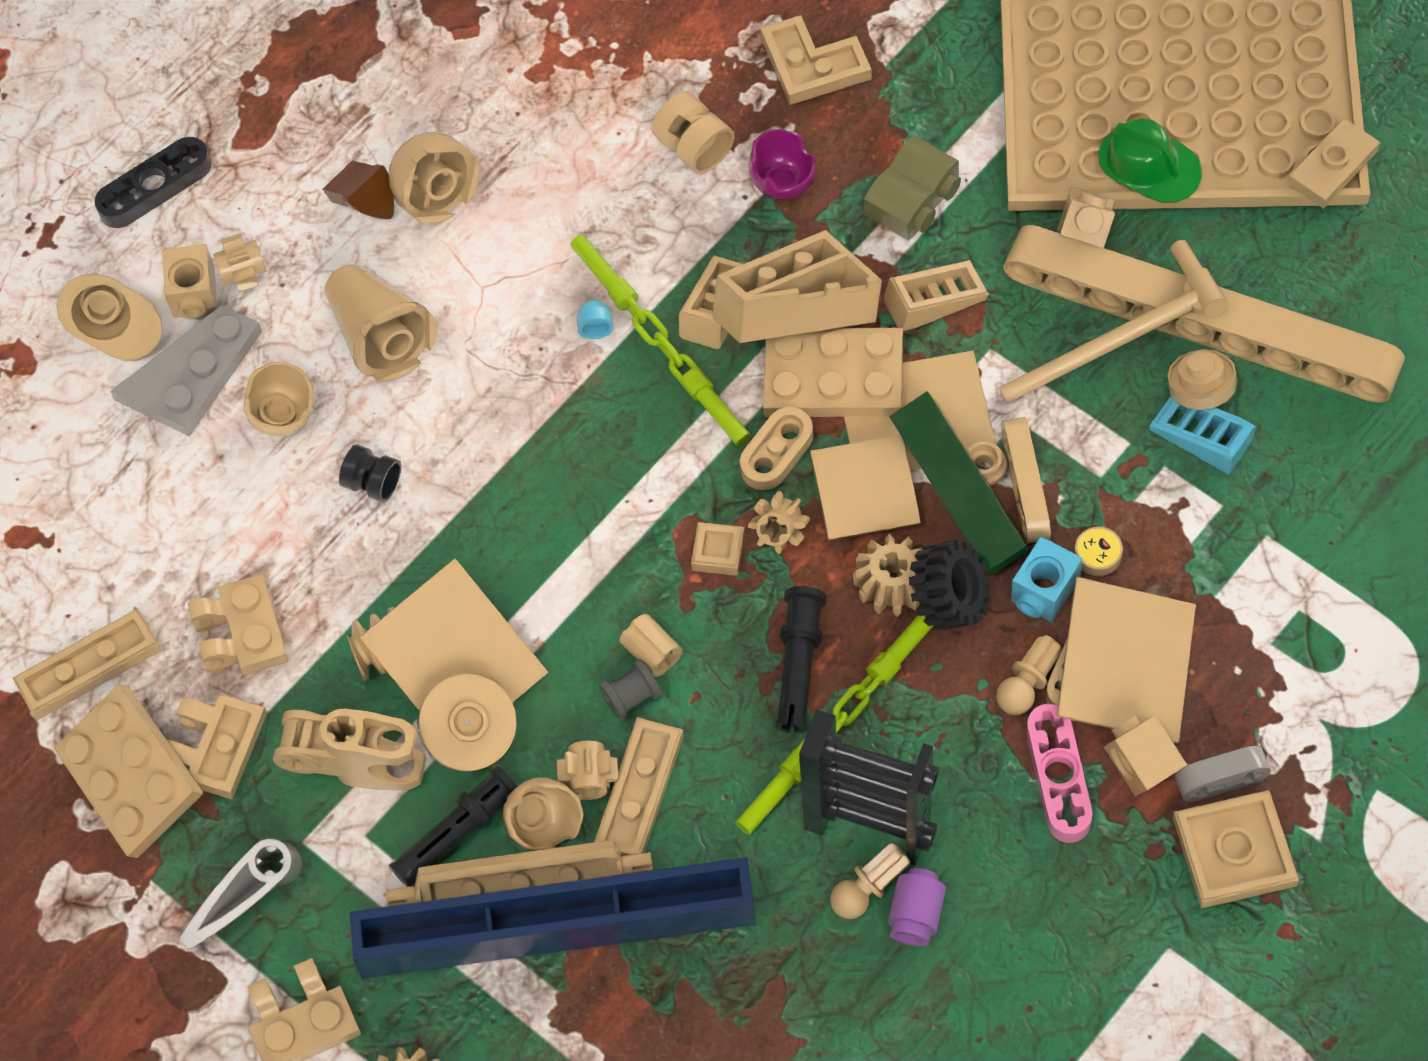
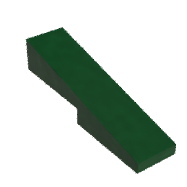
[889,391,1030,576]

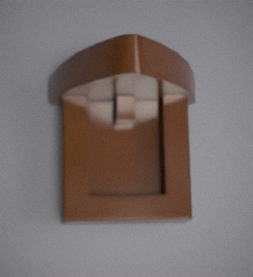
[322,160,394,219]

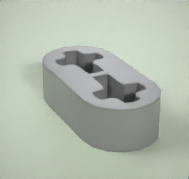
[1174,746,1271,802]

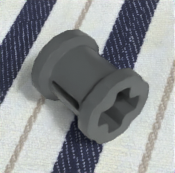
[598,659,662,721]

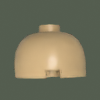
[389,132,479,224]

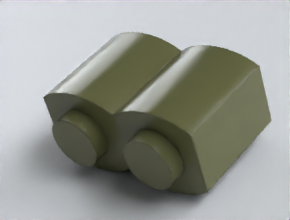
[864,135,961,241]

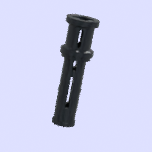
[775,586,827,733]
[388,764,518,887]

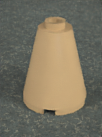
[325,264,437,382]

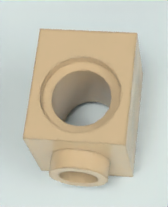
[162,244,218,319]
[1104,715,1187,797]

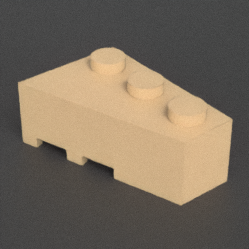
[712,230,882,343]

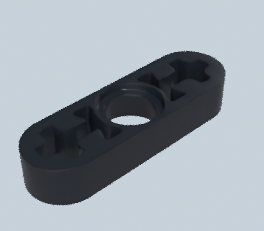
[94,137,211,228]

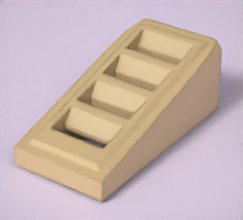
[679,256,743,349]
[884,260,989,331]

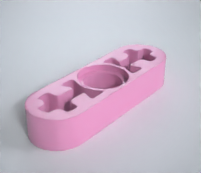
[1027,704,1093,843]

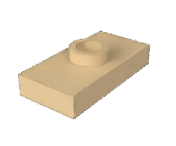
[1287,118,1380,209]

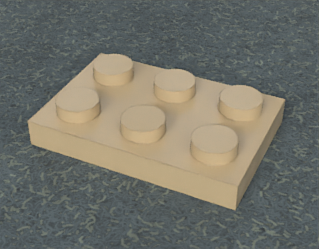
[763,328,903,417]
[54,684,204,858]

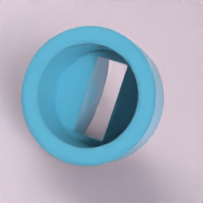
[576,300,614,339]

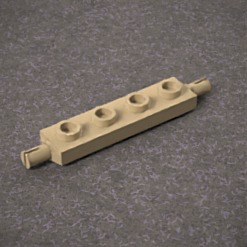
[386,840,653,906]

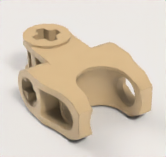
[273,709,426,791]

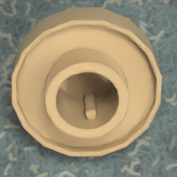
[1167,349,1237,410]

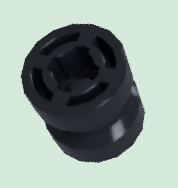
[339,444,402,503]

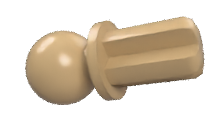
[996,635,1062,715]
[830,843,910,919]

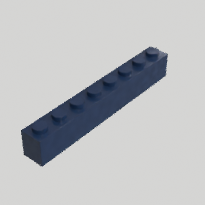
[350,857,756,979]

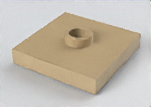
[1173,790,1299,909]

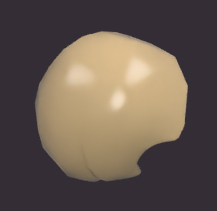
[243,362,314,436]
[502,777,584,851]

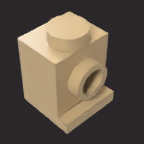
[1057,186,1115,248]

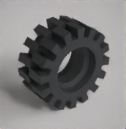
[909,540,991,630]

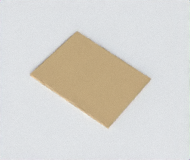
[844,350,996,471]
[359,558,548,711]
[1057,577,1196,744]

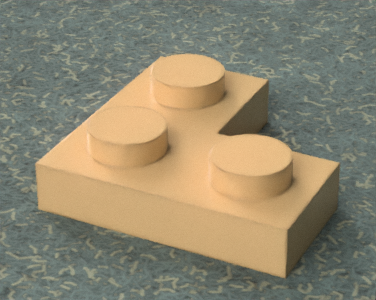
[760,15,872,105]

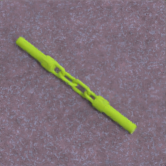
[570,234,751,447]
[735,615,934,835]

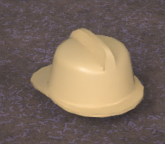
[56,273,162,360]

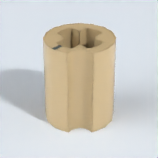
[620,614,683,677]

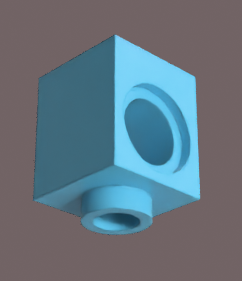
[1011,537,1083,623]

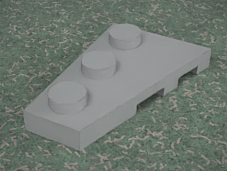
[110,305,262,437]

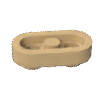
[740,407,813,490]

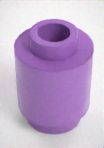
[888,868,946,947]

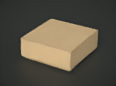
[691,522,745,576]

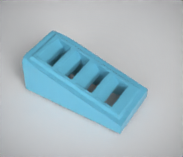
[1149,396,1256,475]

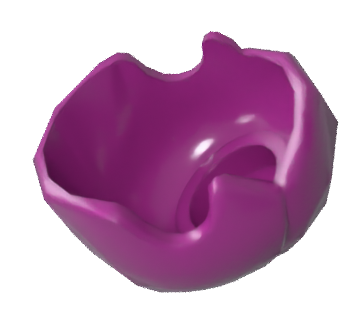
[748,129,815,200]

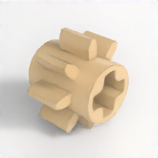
[213,233,266,292]
[748,491,810,553]
[557,741,618,800]

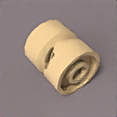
[651,91,735,174]

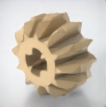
[853,533,922,617]

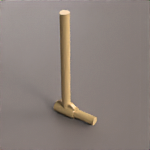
[999,240,1228,403]

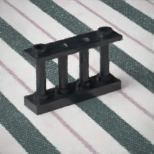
[799,709,939,865]

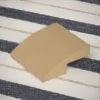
[810,435,921,541]

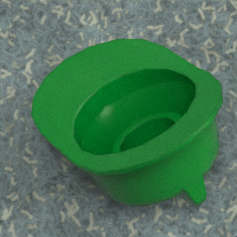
[1098,118,1202,203]

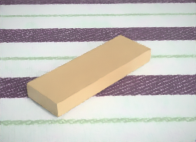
[12,608,162,721]
[594,717,684,857]

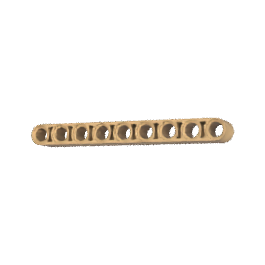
[1003,225,1405,403]

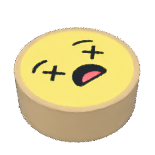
[1074,527,1123,576]

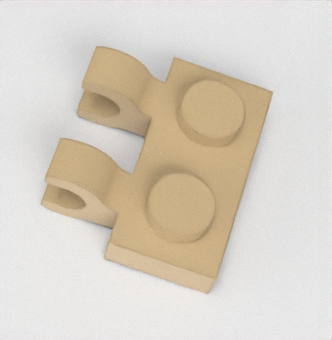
[187,574,288,675]
[166,694,267,800]
[247,958,362,1061]

